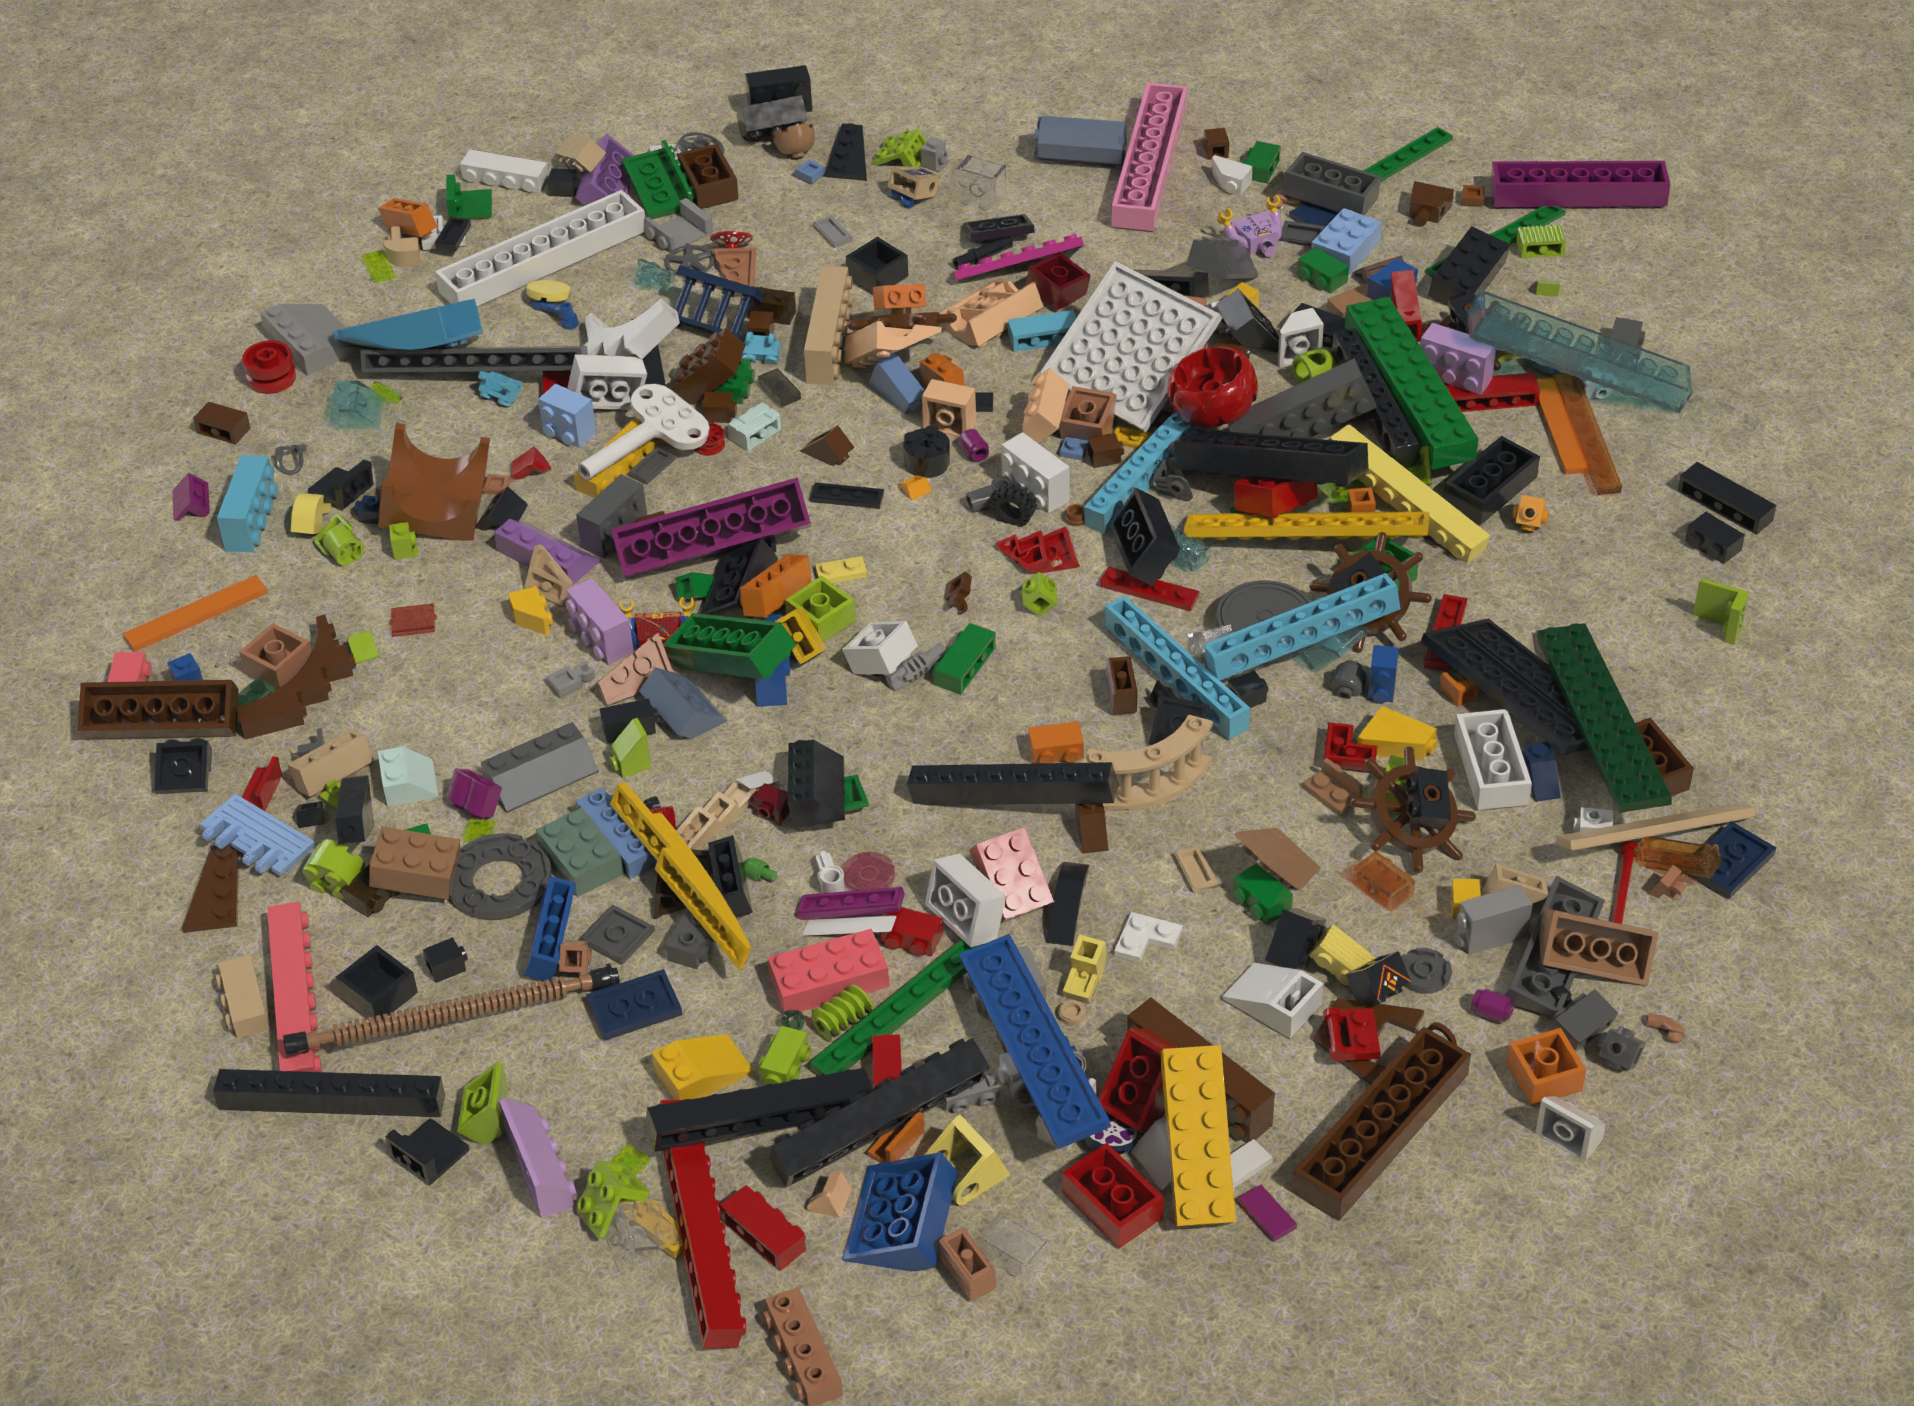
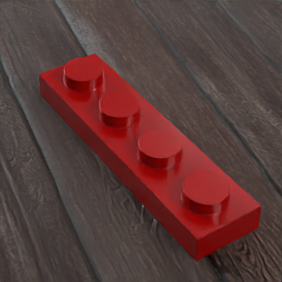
[1099,566,1199,612]
[1424,594,1468,672]

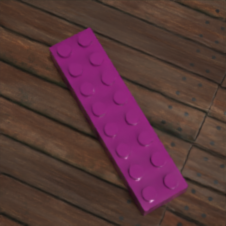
[1490,161,1671,208]
[611,477,811,578]

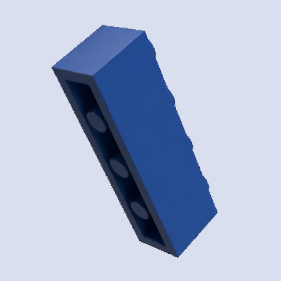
[524,876,576,983]

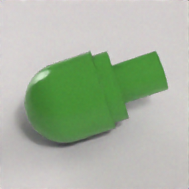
[743,858,777,881]

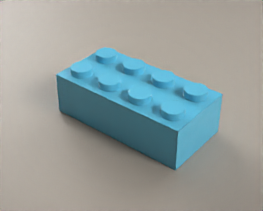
[217,455,279,553]

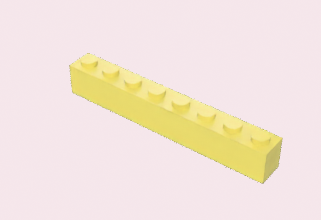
[1329,424,1490,563]

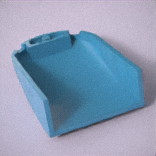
[333,298,483,350]

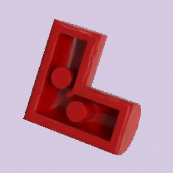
[1324,722,1377,772]

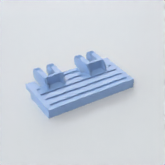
[200,794,315,875]

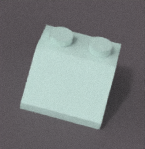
[378,747,439,807]

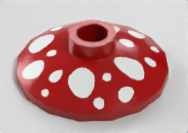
[710,231,753,248]

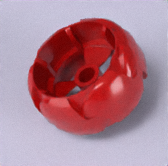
[1168,346,1258,428]

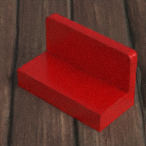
[242,756,282,811]

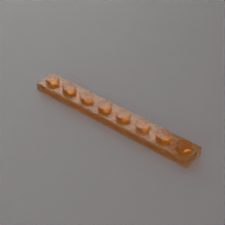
[1551,368,1622,495]

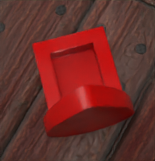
[512,446,551,480]

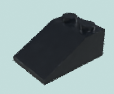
[1216,288,1279,352]

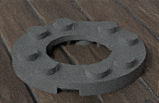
[449,833,552,920]

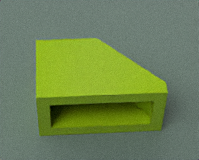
[610,718,651,778]

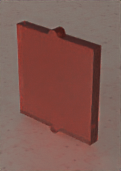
[389,603,437,637]

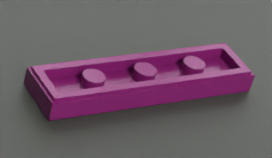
[797,887,905,920]

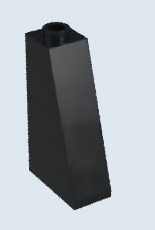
[335,775,374,844]

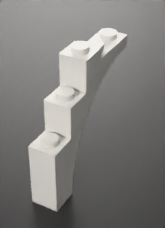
[584,299,679,359]

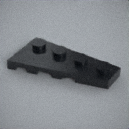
[825,123,867,181]

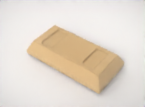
[1174,846,1218,892]

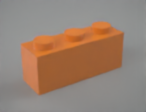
[378,198,437,238]

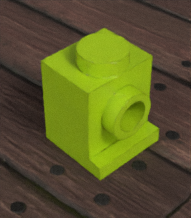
[389,522,418,560]

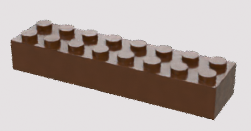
[1292,1026,1471,1221]

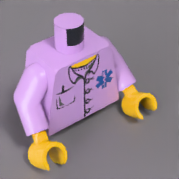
[1217,195,1283,257]

